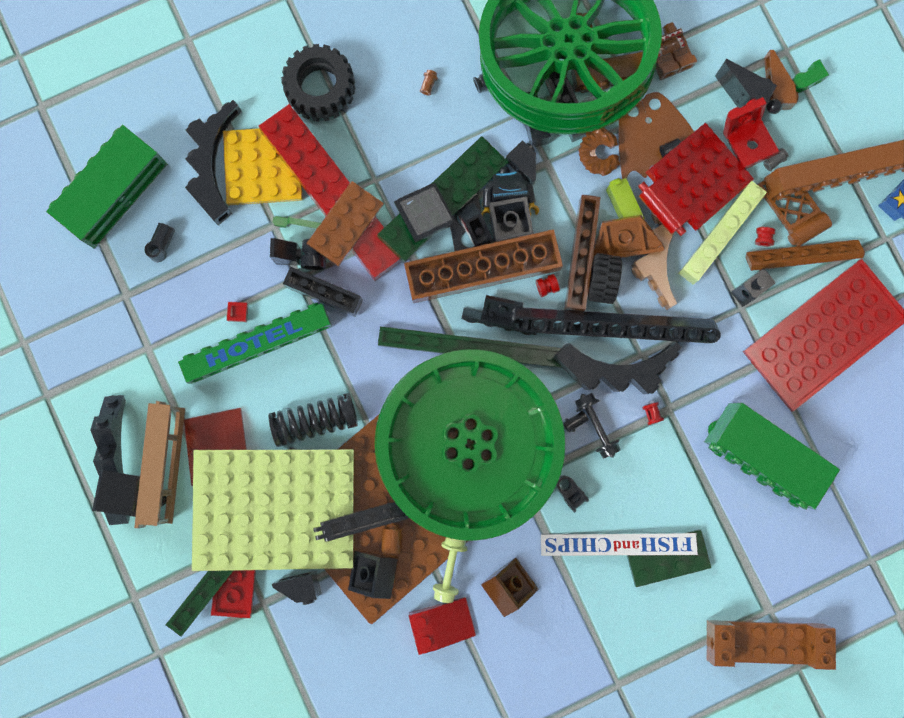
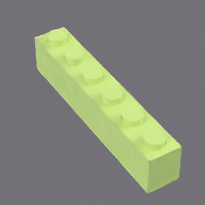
[678,181,767,285]

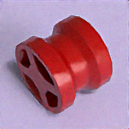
[755,227,776,247]

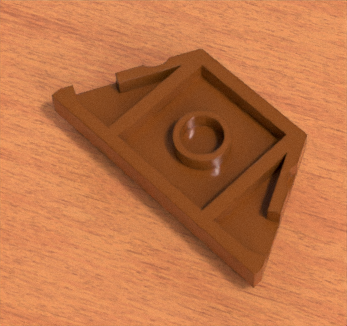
[592,215,665,262]

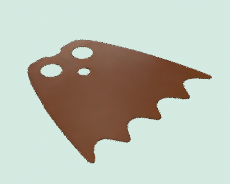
[618,92,694,179]

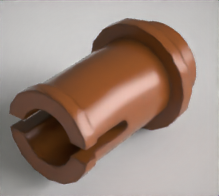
[420,70,438,96]

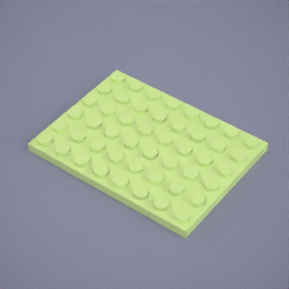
[192,449,354,571]

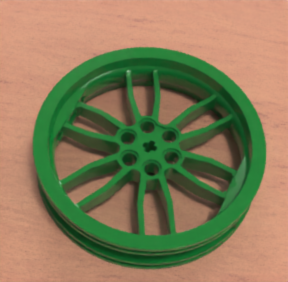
[479,0,662,134]

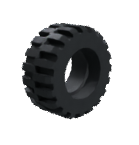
[281,44,356,122]

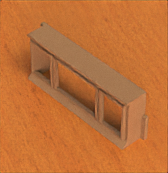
[134,401,185,528]

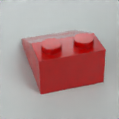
[408,597,476,655]

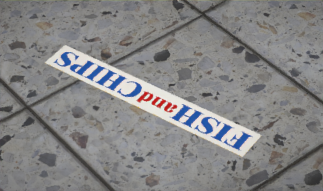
[541,533,698,556]

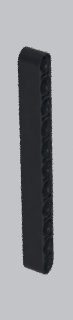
[510,308,721,343]

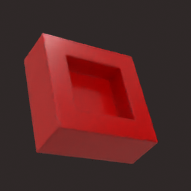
[226,302,248,323]

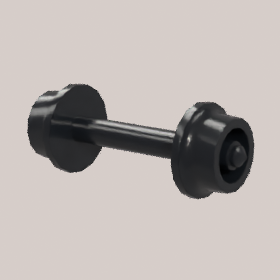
[574,393,621,459]

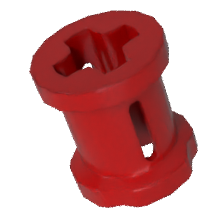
[642,402,664,425]

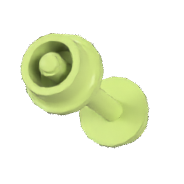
[433,537,467,603]

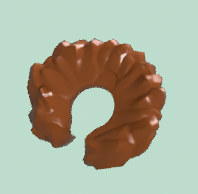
[578,128,620,176]

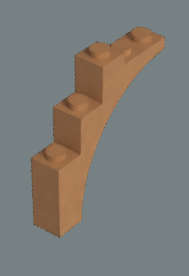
[631,212,677,310]

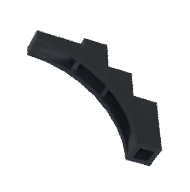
[185,100,242,225]
[553,342,682,394]
[90,395,130,525]

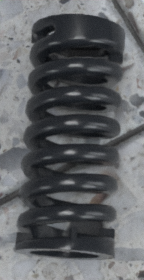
[268,393,358,447]

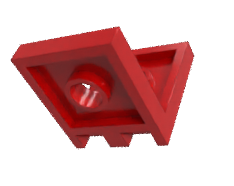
[723,97,779,169]

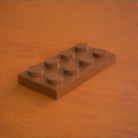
[307,181,384,267]

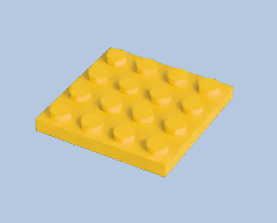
[223,129,303,206]

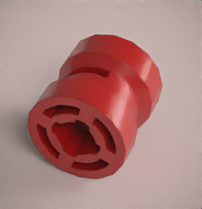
[535,274,560,298]

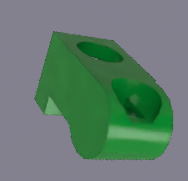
[792,59,829,93]

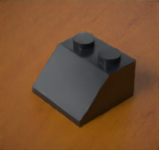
[489,196,534,243]
[348,551,398,599]
[272,570,322,605]

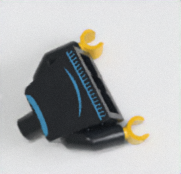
[482,167,539,216]

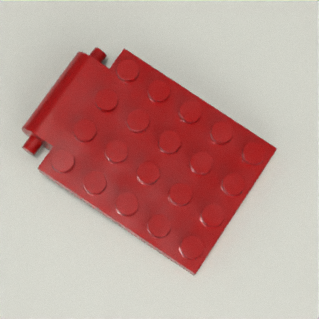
[638,122,754,236]

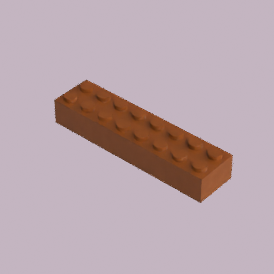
[764,140,904,201]
[404,229,563,304]

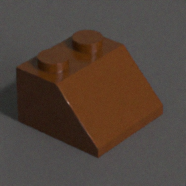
[481,557,539,617]

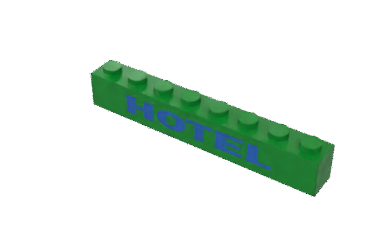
[178,302,332,384]

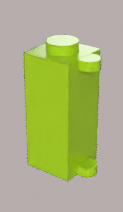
[606,178,645,219]

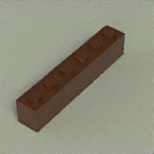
[564,195,601,311]

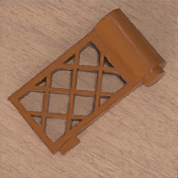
[757,181,832,246]

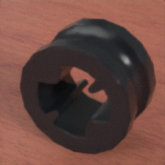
[473,74,488,93]

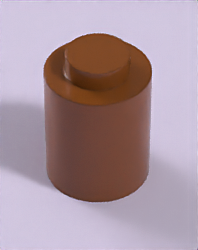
[381,524,402,554]

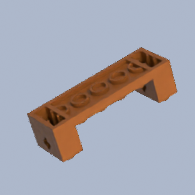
[707,620,836,670]

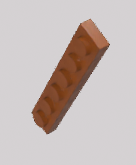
[745,240,865,271]

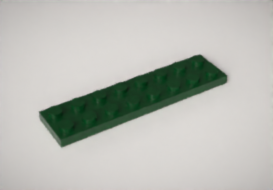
[377,136,508,263]

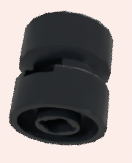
[301,239,326,270]

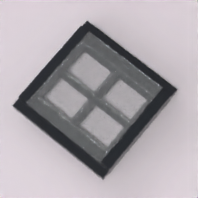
[394,183,456,243]

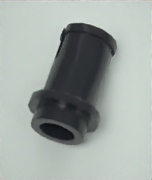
[563,410,589,433]

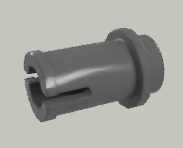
[763,148,789,171]

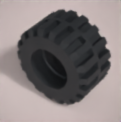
[588,253,622,304]

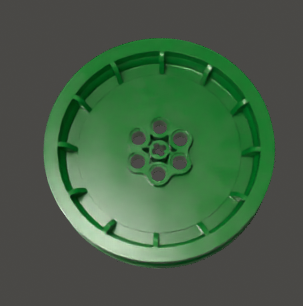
[375,349,565,541]

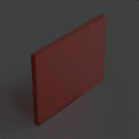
[184,408,247,487]

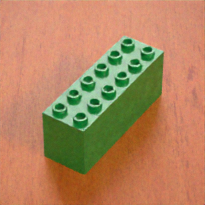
[46,124,168,249]
[704,403,840,510]

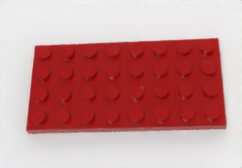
[742,259,904,412]

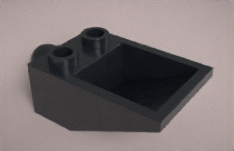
[715,58,782,114]
[92,470,167,517]

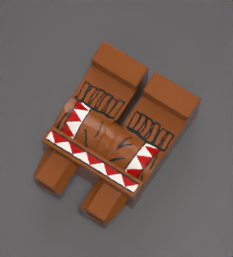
[655,22,697,81]

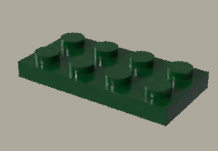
[627,529,711,587]

